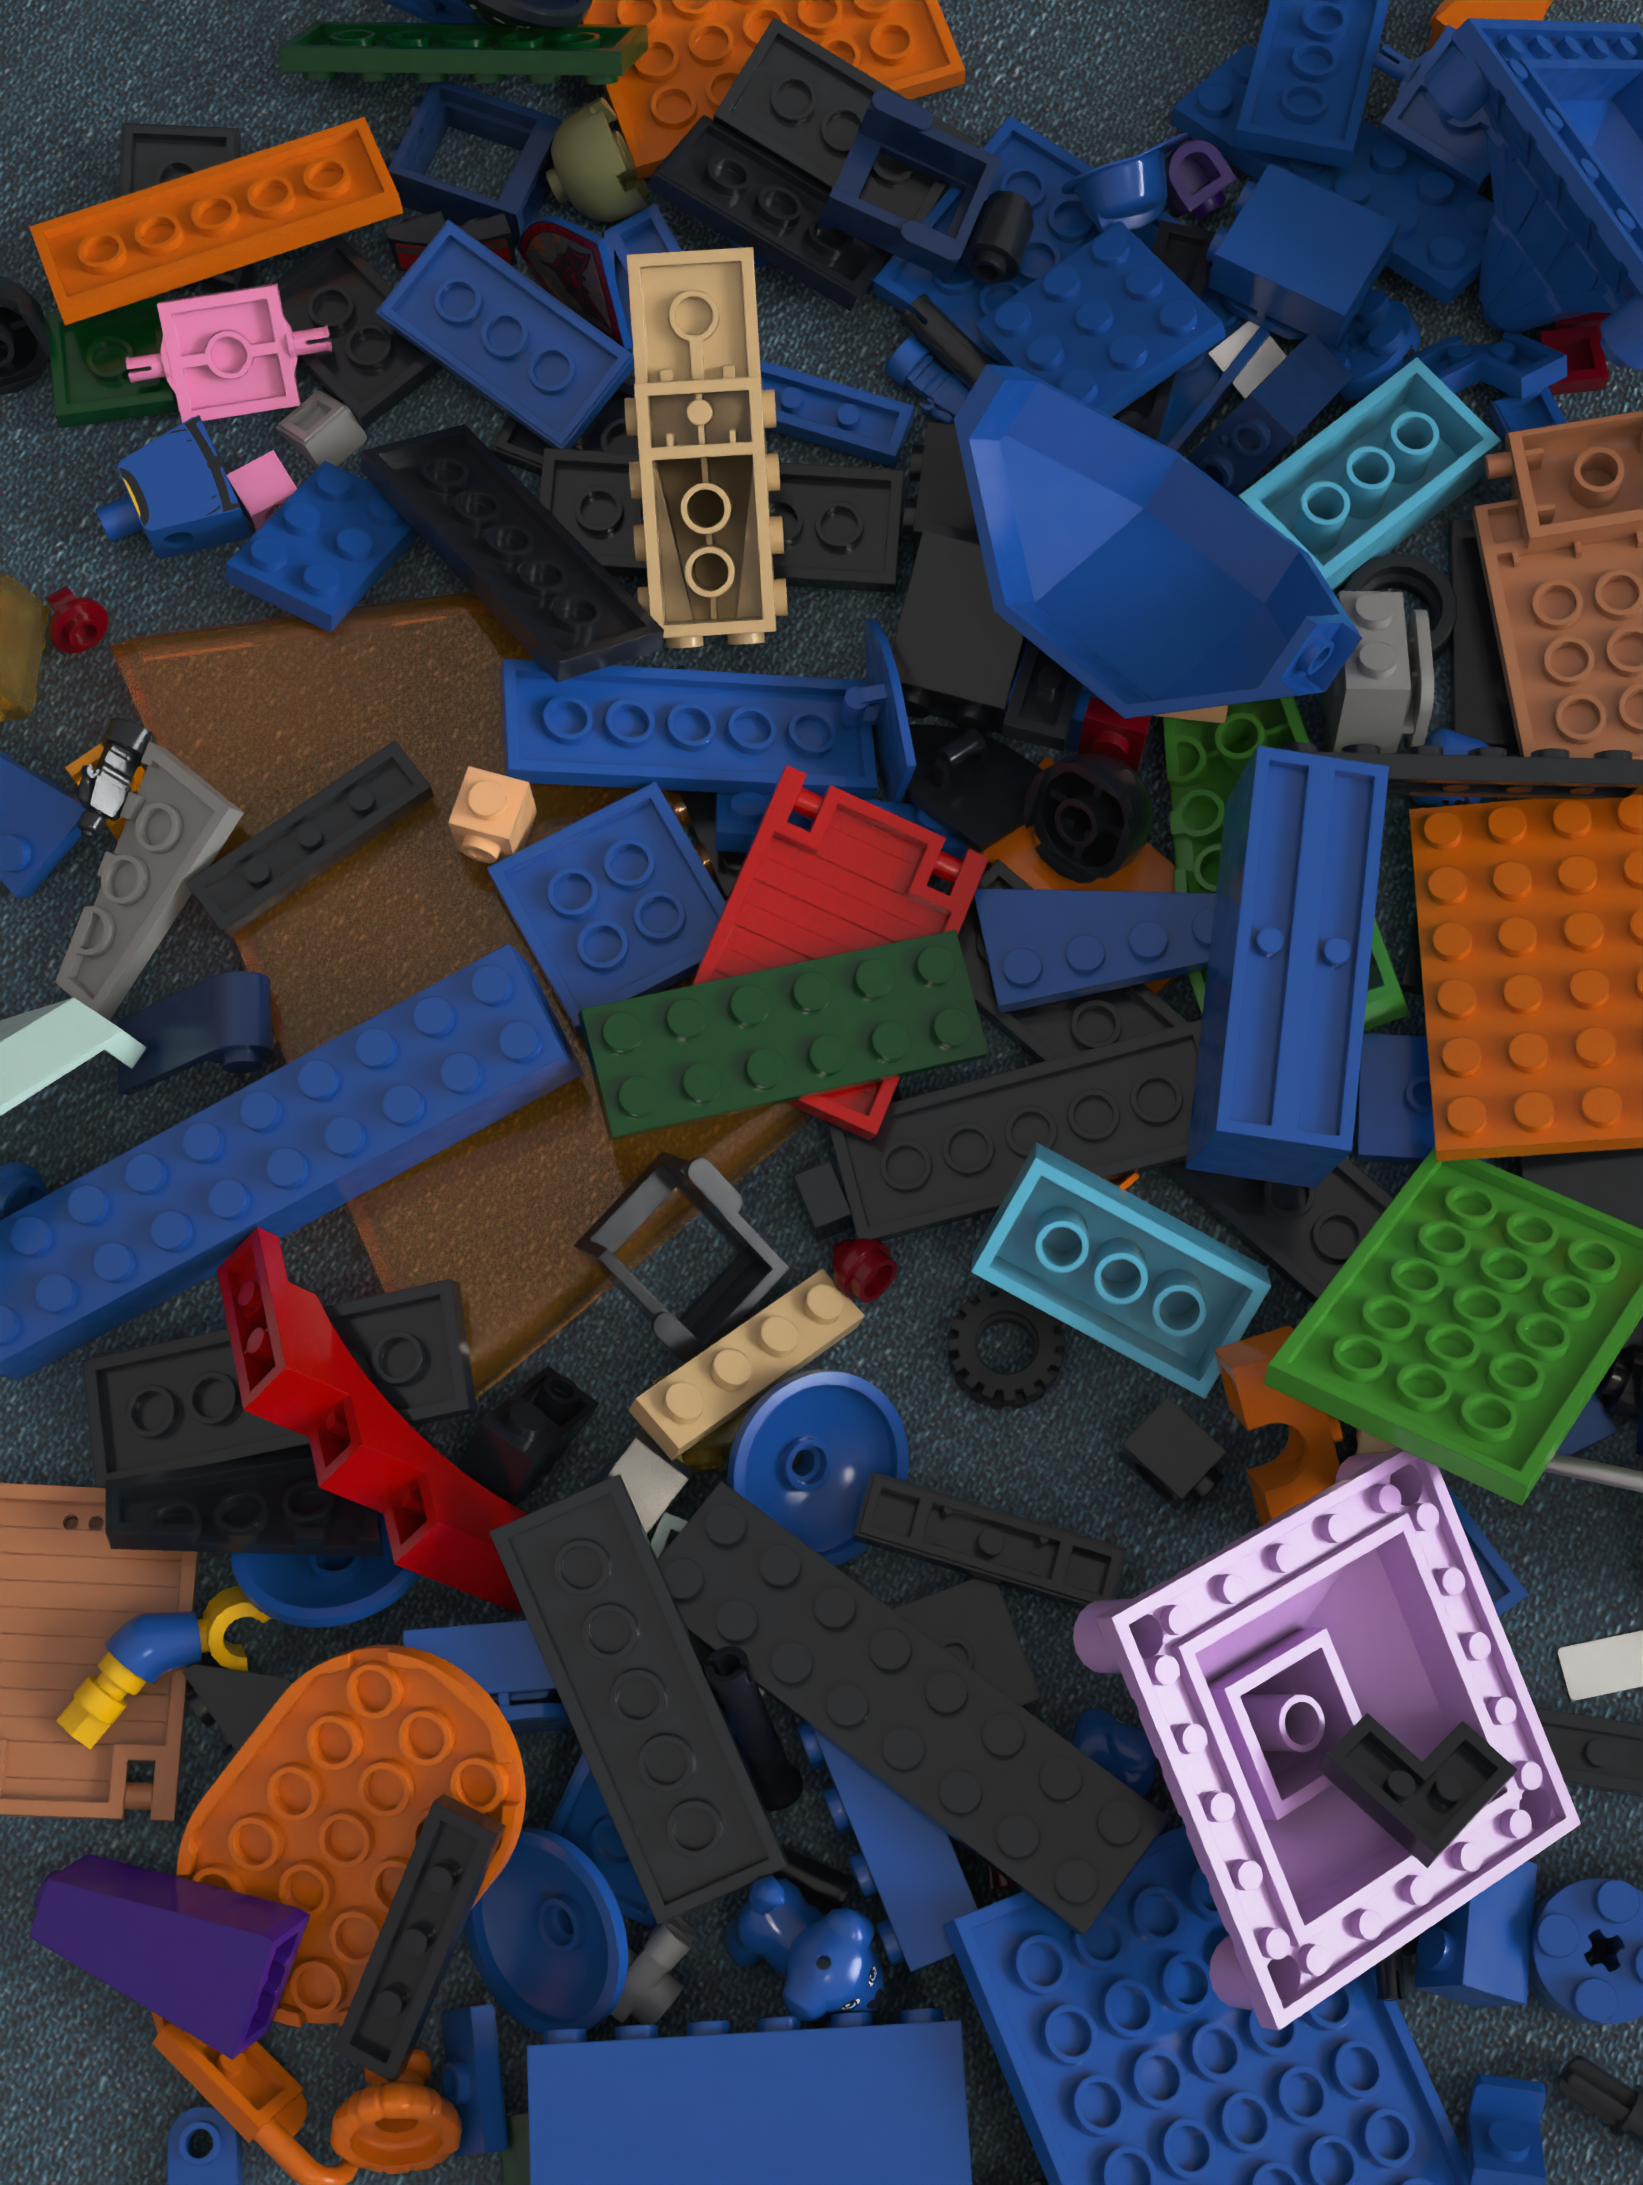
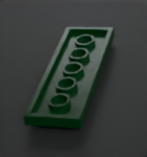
[279,21,648,85]
[578,930,989,1142]

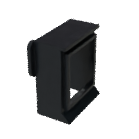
[573,1151,789,1364]

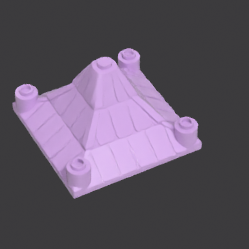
[1073,1447,1581,2031]

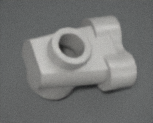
[610,1915,697,2025]

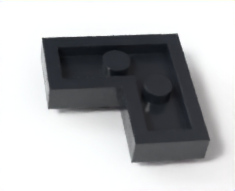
[1317,1713,1518,1869]

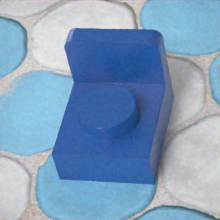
[1463,2074,1546,2185]

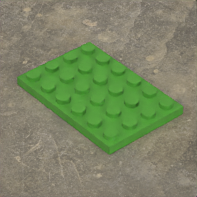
[1264,1146,1643,1506]

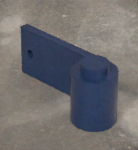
[116,971,274,1095]

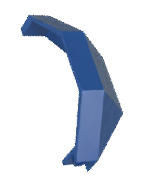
[954,364,1362,719]

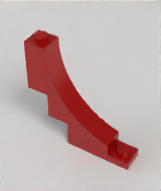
[217,1227,528,1613]

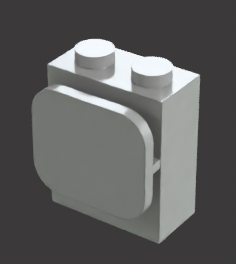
[1320,591,1434,754]

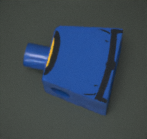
[96,415,252,559]

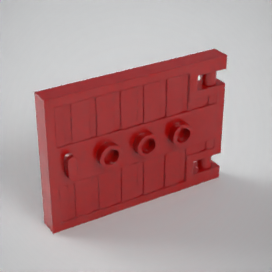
[690,765,989,1141]

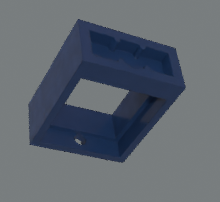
[385,80,562,245]
[1186,332,1354,496]

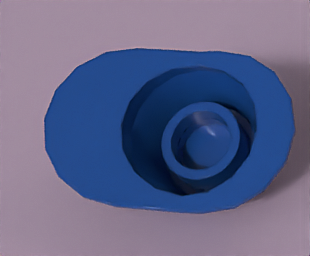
[1061,132,1191,233]

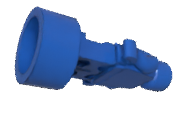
[883,335,971,424]

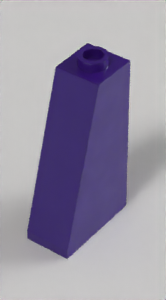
[29,1854,310,2060]

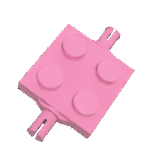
[126,283,332,423]

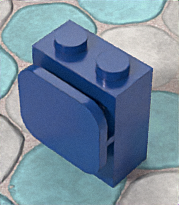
[1206,163,1400,348]
[403,1620,573,1735]

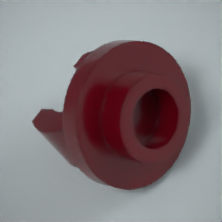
[45,585,109,653]

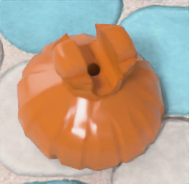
[330,2049,463,2175]

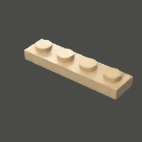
[628,1268,865,1461]

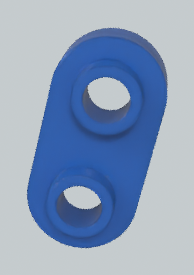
[167,2106,243,2185]

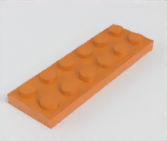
[29,117,403,325]

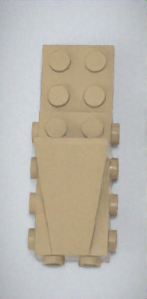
[625,247,788,648]

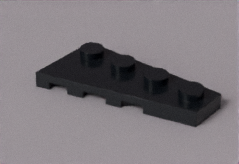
[105,1448,384,1557]

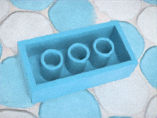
[1238,357,1501,595]
[971,1142,1272,1399]

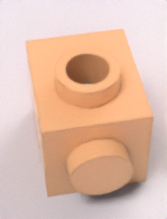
[448,766,537,863]

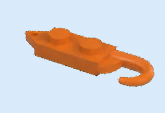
[151,2011,359,2185]

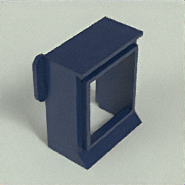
[816,90,1002,284]

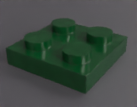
[46,296,179,428]

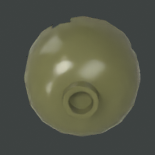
[546,97,652,223]

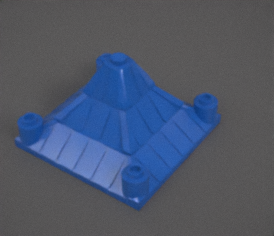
[1424,18,1643,370]

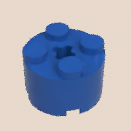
[1528,1878,1643,2025]

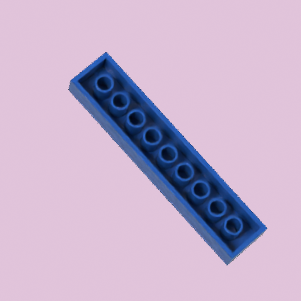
[0,943,584,1381]

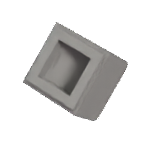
[275,390,367,469]

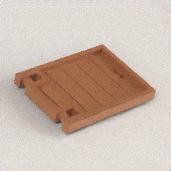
[0,1483,200,1823]

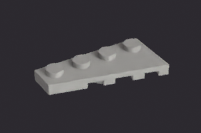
[55,741,244,1021]

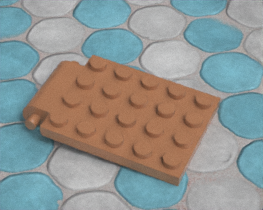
[1472,410,1643,760]

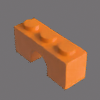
[1214,1325,1343,1527]

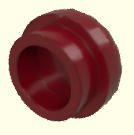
[832,1238,897,1303]

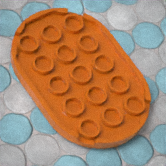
[176,1645,526,2028]

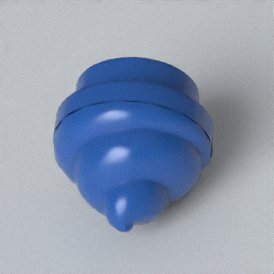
[0,1162,47,1220]

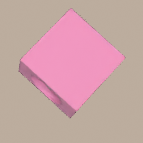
[226,450,297,531]

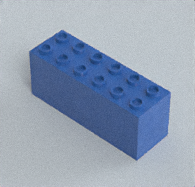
[1185,746,1389,1188]
[527,2008,972,2185]

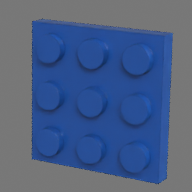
[975,221,1226,417]
[487,781,726,1035]

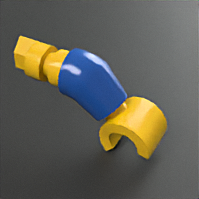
[56,1586,272,1750]

